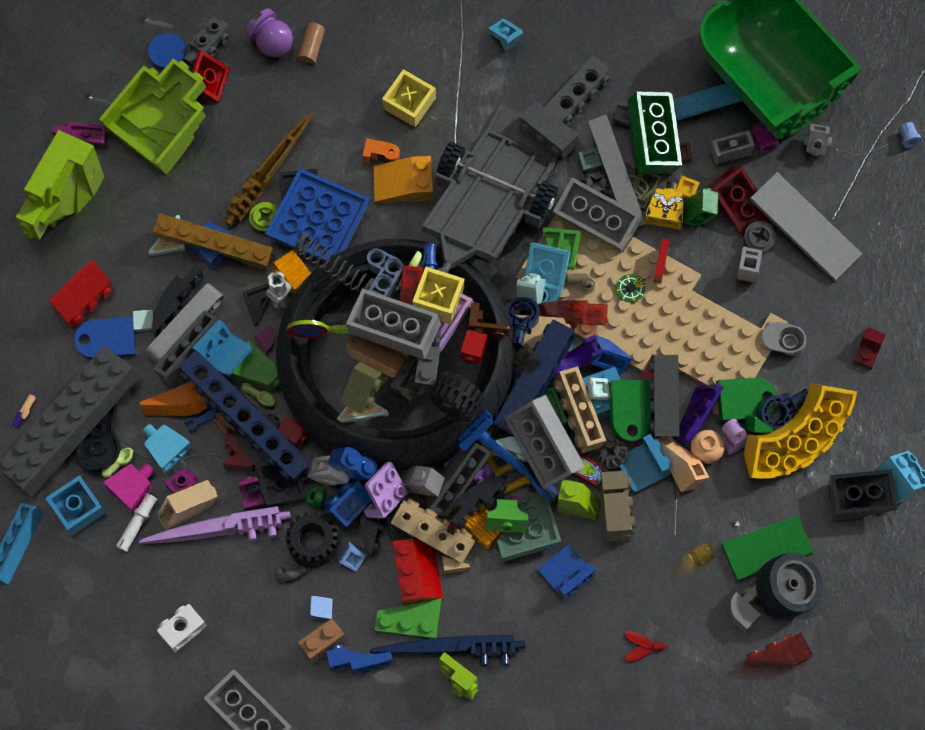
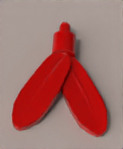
[625,631,668,662]

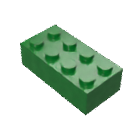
[627,92,682,174]

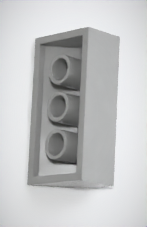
[504,395,585,490]

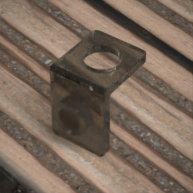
[513,343,542,374]

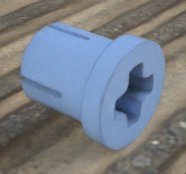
[899,122,922,148]

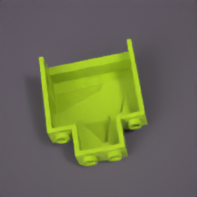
[99,59,206,175]
[16,130,105,240]

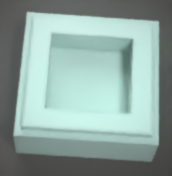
[133,310,154,332]
[587,378,611,400]

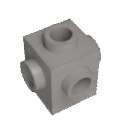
[803,124,832,156]

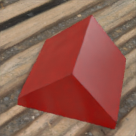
[192,50,230,102]

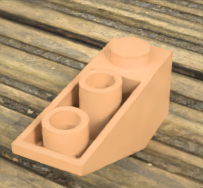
[657,437,709,492]

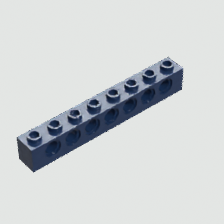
[179,350,311,483]

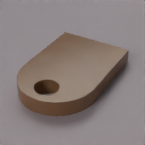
[344,335,410,378]

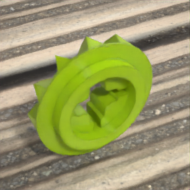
[249,202,278,232]

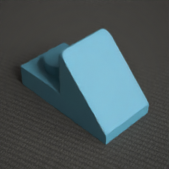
[488,18,523,52]

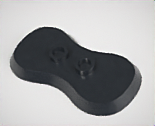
[75,401,121,470]

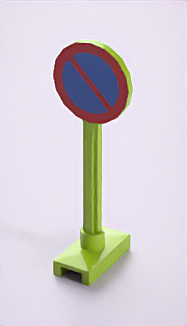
[287,320,403,353]

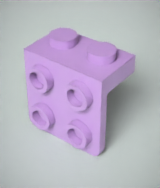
[364,462,408,519]

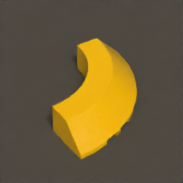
[744,383,857,479]

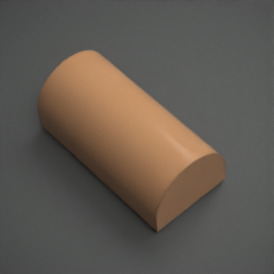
[296,22,325,65]

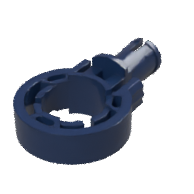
[506,297,540,350]
[757,388,808,430]

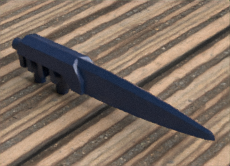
[369,635,525,667]

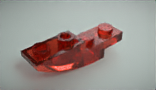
[528,300,608,326]

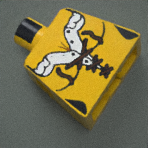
[645,181,683,230]

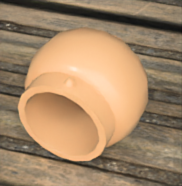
[691,430,725,464]

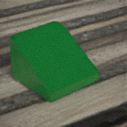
[746,415,773,433]

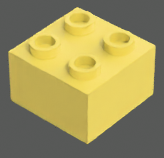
[382,69,436,127]
[412,267,465,324]

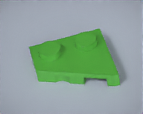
[543,227,581,270]

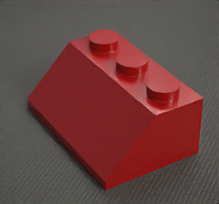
[49,259,113,329]
[392,538,444,605]

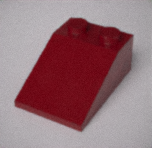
[705,166,768,237]

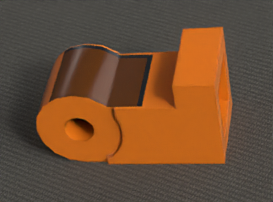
[362,138,400,164]

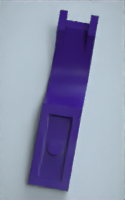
[513,335,603,379]

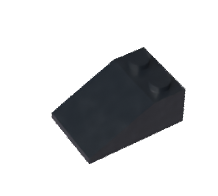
[828,469,898,521]

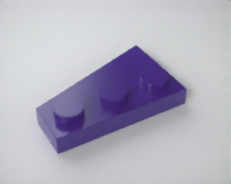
[674,384,724,443]

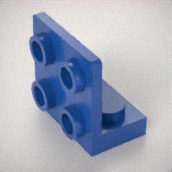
[321,480,372,527]
[538,545,596,601]

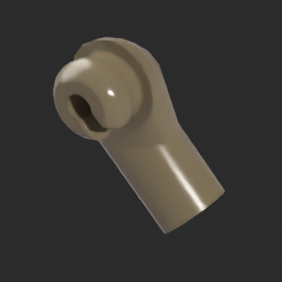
[568,273,595,291]

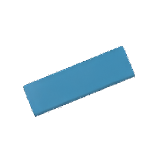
[673,84,742,121]
[0,503,43,584]

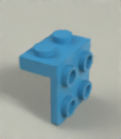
[192,320,253,376]
[619,434,672,492]

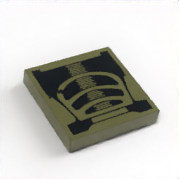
[609,161,661,211]

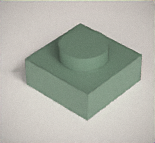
[578,148,602,173]

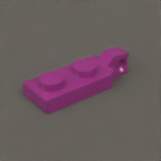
[52,122,108,147]

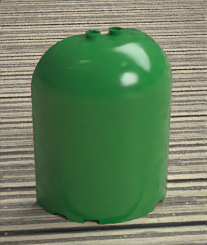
[699,0,862,139]

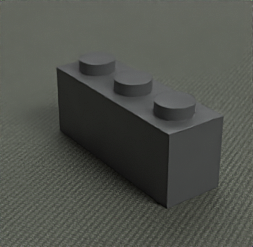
[519,101,579,159]

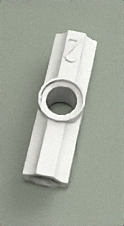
[266,271,292,309]

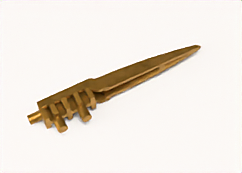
[224,112,313,226]

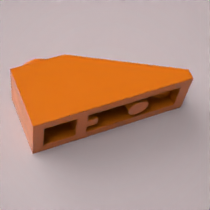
[139,382,207,416]

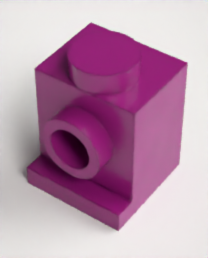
[751,122,779,155]
[164,468,197,494]

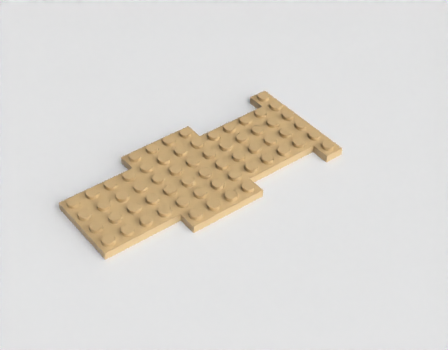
[515,215,788,417]

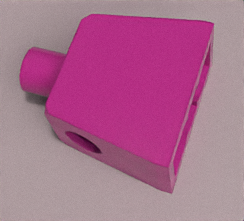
[103,463,155,514]

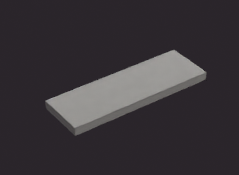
[750,172,862,282]

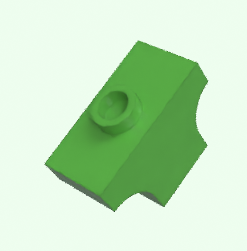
[484,499,529,533]

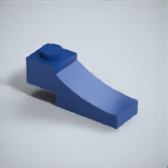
[326,645,393,674]

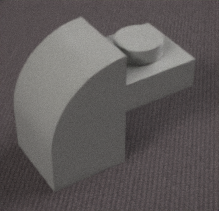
[736,247,762,283]
[729,584,761,634]

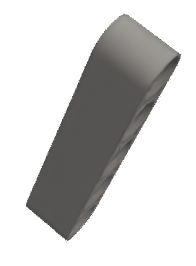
[145,283,224,364]

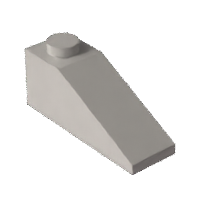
[397,466,446,497]

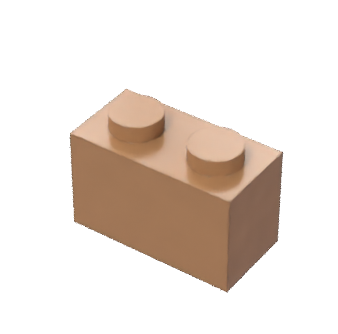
[298,618,345,664]

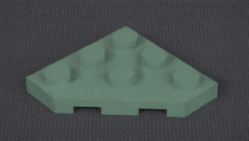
[497,491,562,562]

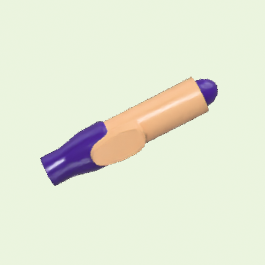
[12,392,36,428]

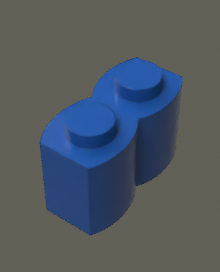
[328,447,378,481]

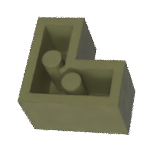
[340,362,389,414]

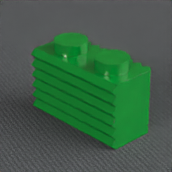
[683,188,719,227]

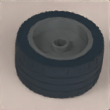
[756,553,823,618]

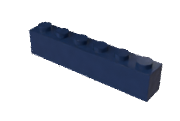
[493,319,577,436]

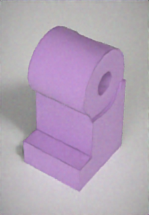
[722,419,747,456]

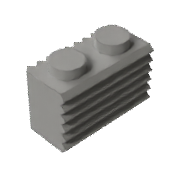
[710,130,754,166]

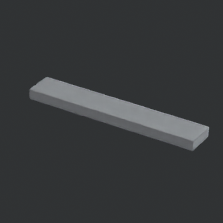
[588,115,646,227]

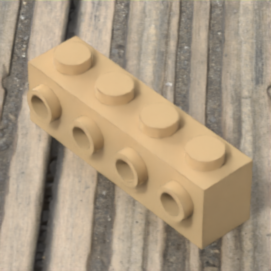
[554,366,606,453]
[391,498,475,563]

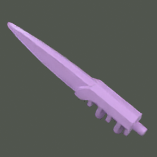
[139,506,291,544]

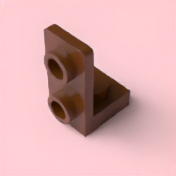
[469,302,510,338]

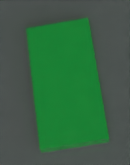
[722,515,814,582]

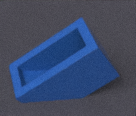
[590,334,632,374]

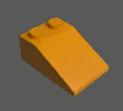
[373,156,433,203]

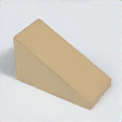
[442,556,470,574]

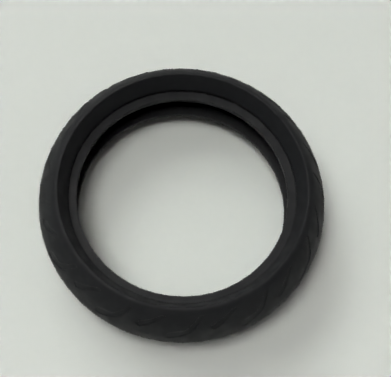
[276,238,516,470]

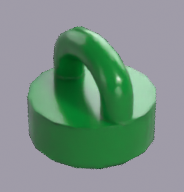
[306,487,327,508]

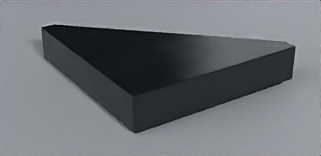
[242,283,271,326]

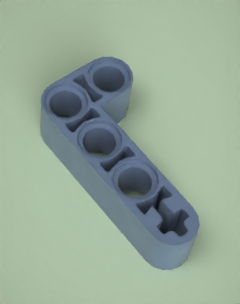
[367,249,403,298]

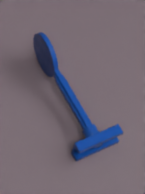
[458,410,559,502]

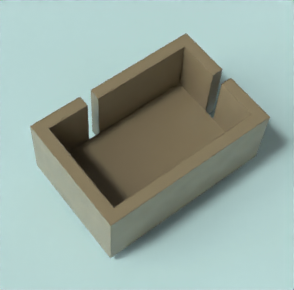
[600,470,635,543]

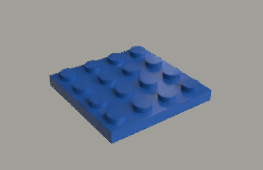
[265,168,371,262]

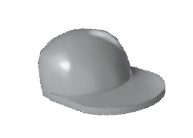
[762,322,806,356]

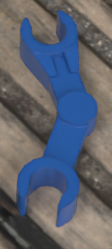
[184,391,227,432]

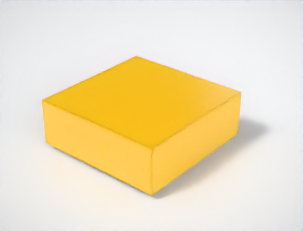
[675,176,700,200]

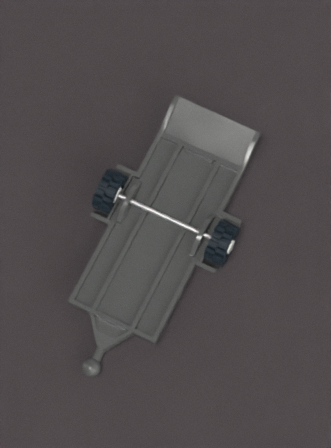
[421,104,559,274]

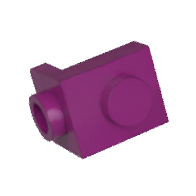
[238,476,264,510]

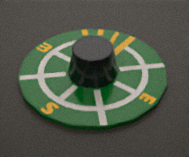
[616,274,645,302]

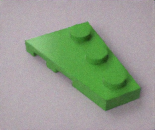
[375,598,442,639]

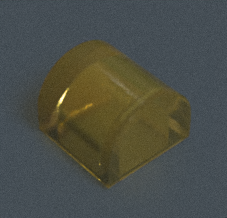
[689,542,715,566]

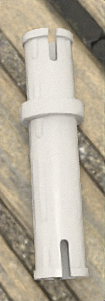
[116,493,157,552]

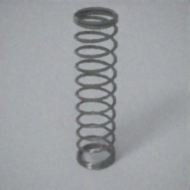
[294,234,375,294]

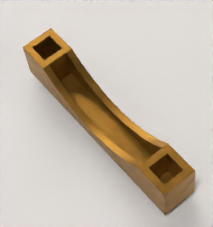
[153,213,273,271]

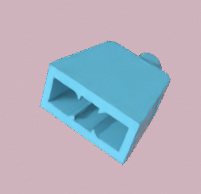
[142,424,192,474]

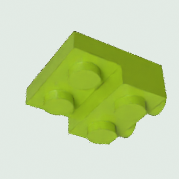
[439,652,478,700]

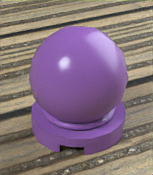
[244,9,293,58]

